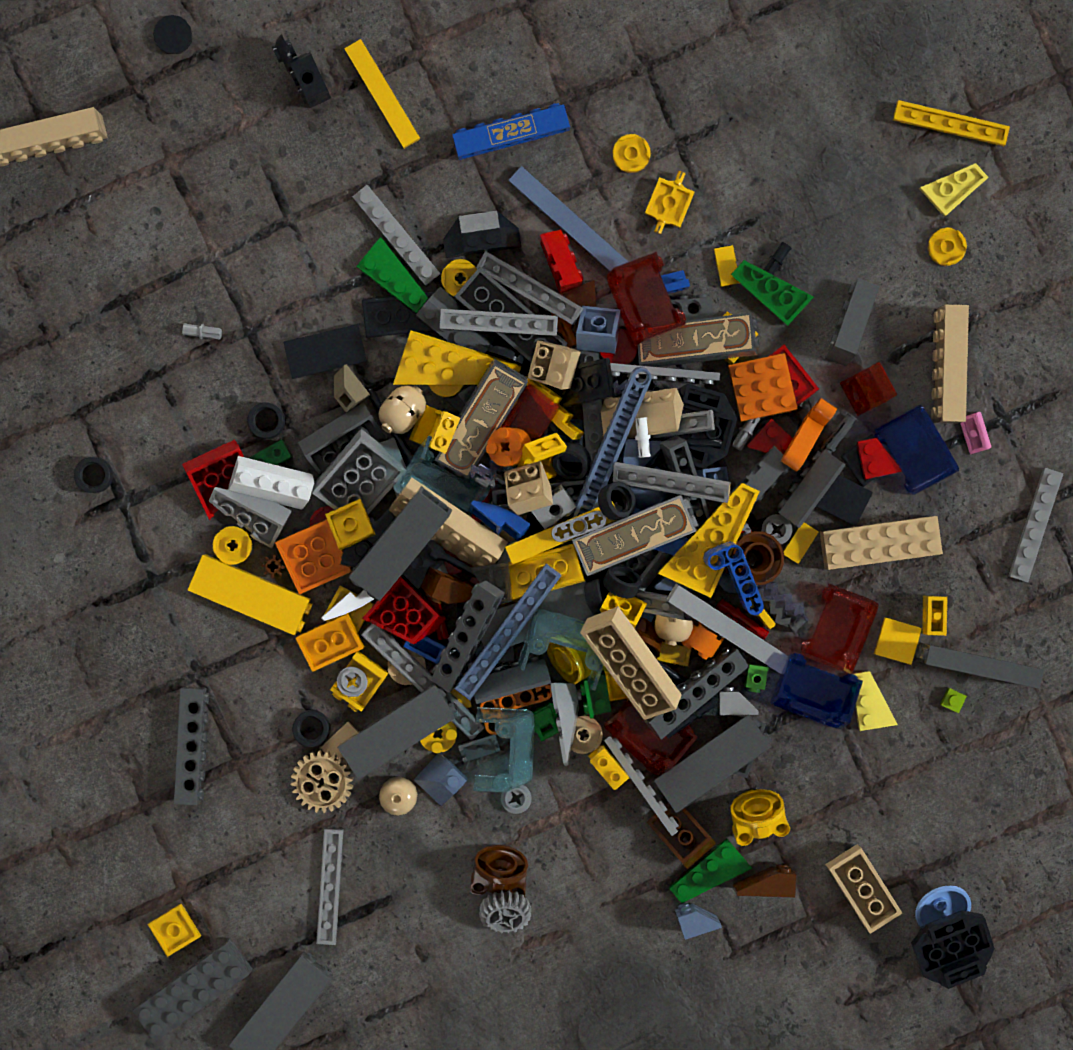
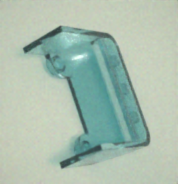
[399,435,496,516]
[518,609,604,690]
[473,707,535,792]

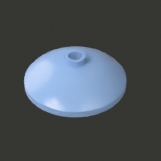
[915,886,971,927]

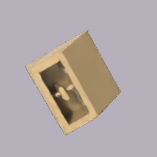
[527,341,581,389]
[504,461,553,515]

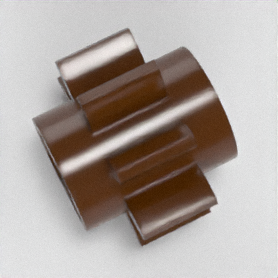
[261,554,286,578]

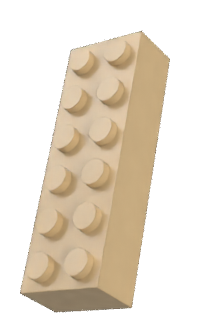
[0,107,108,166]
[931,305,969,424]
[389,477,508,574]
[820,516,943,570]
[580,606,682,720]

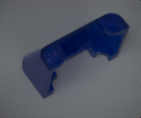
[874,404,959,495]
[770,653,863,729]

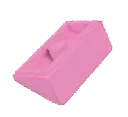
[960,412,991,454]

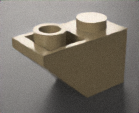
[334,364,370,412]

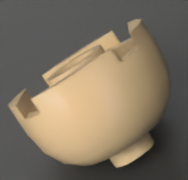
[388,385,426,420]
[378,397,418,434]
[655,615,694,645]
[379,776,418,816]

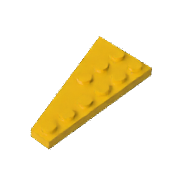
[393,330,521,385]
[658,483,760,598]

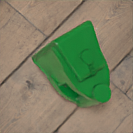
[522,701,559,742]

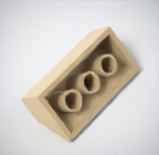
[601,388,684,439]

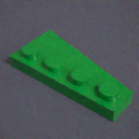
[357,237,429,314]
[731,260,814,326]
[669,838,752,903]

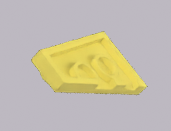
[919,163,988,217]
[850,671,898,731]

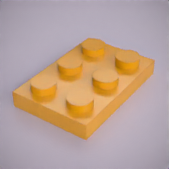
[296,613,365,672]

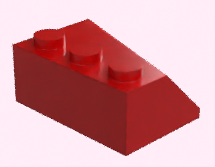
[539,230,584,294]
[182,439,244,520]
[362,576,446,644]

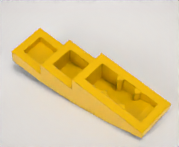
[526,376,584,440]

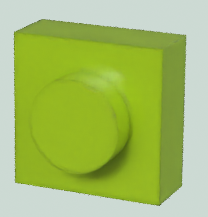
[940,688,967,713]

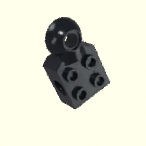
[272,34,331,108]

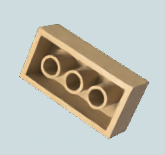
[825,844,902,934]

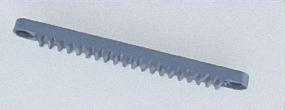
[565,366,651,545]

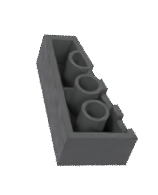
[825,278,880,366]
[722,446,791,504]

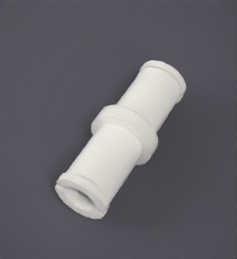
[635,417,651,458]

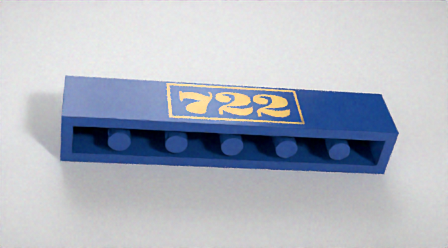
[452,103,570,160]

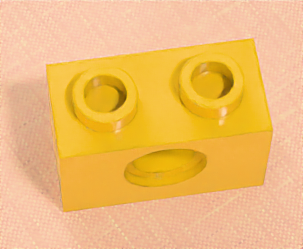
[922,596,947,636]

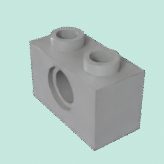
[531,484,576,529]

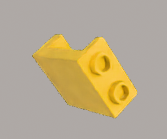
[409,405,460,454]
[517,433,567,480]
[330,651,389,712]
[588,743,629,790]

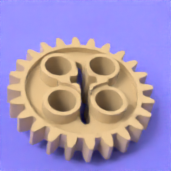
[291,750,354,813]

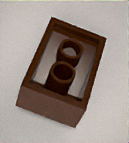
[420,567,475,604]
[647,802,716,869]
[733,864,796,898]

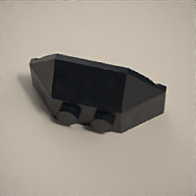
[443,210,522,259]

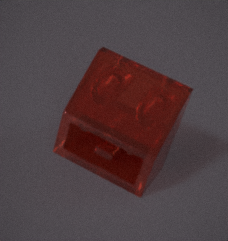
[840,361,897,416]

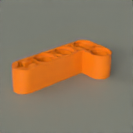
[780,398,837,472]
[480,684,552,735]

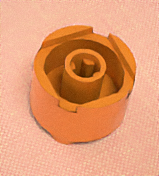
[486,427,531,467]
[681,617,725,660]

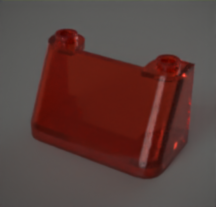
[607,252,686,346]
[801,584,879,674]
[604,698,697,776]

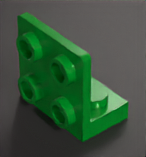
[580,674,611,719]

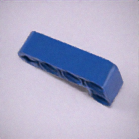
[703,541,764,615]

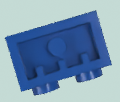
[647,270,690,298]

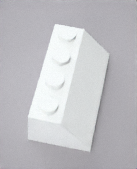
[228,456,314,510]

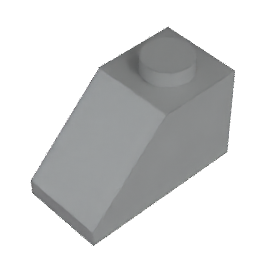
[718,687,758,715]

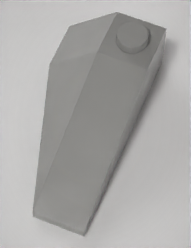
[209,487,291,548]
[550,683,582,766]

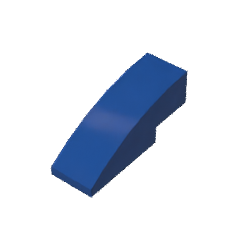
[469,501,530,541]
[403,636,460,670]

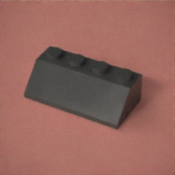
[416,287,499,353]
[298,402,387,476]
[777,449,846,528]
[474,655,551,704]

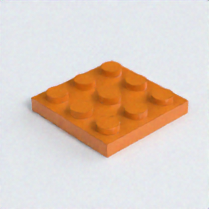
[728,353,798,422]
[275,519,352,594]

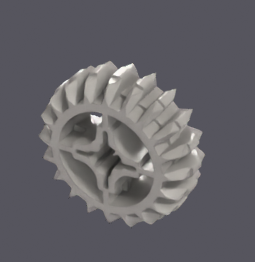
[479,890,531,934]

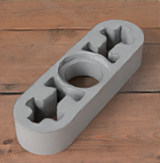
[551,511,606,542]

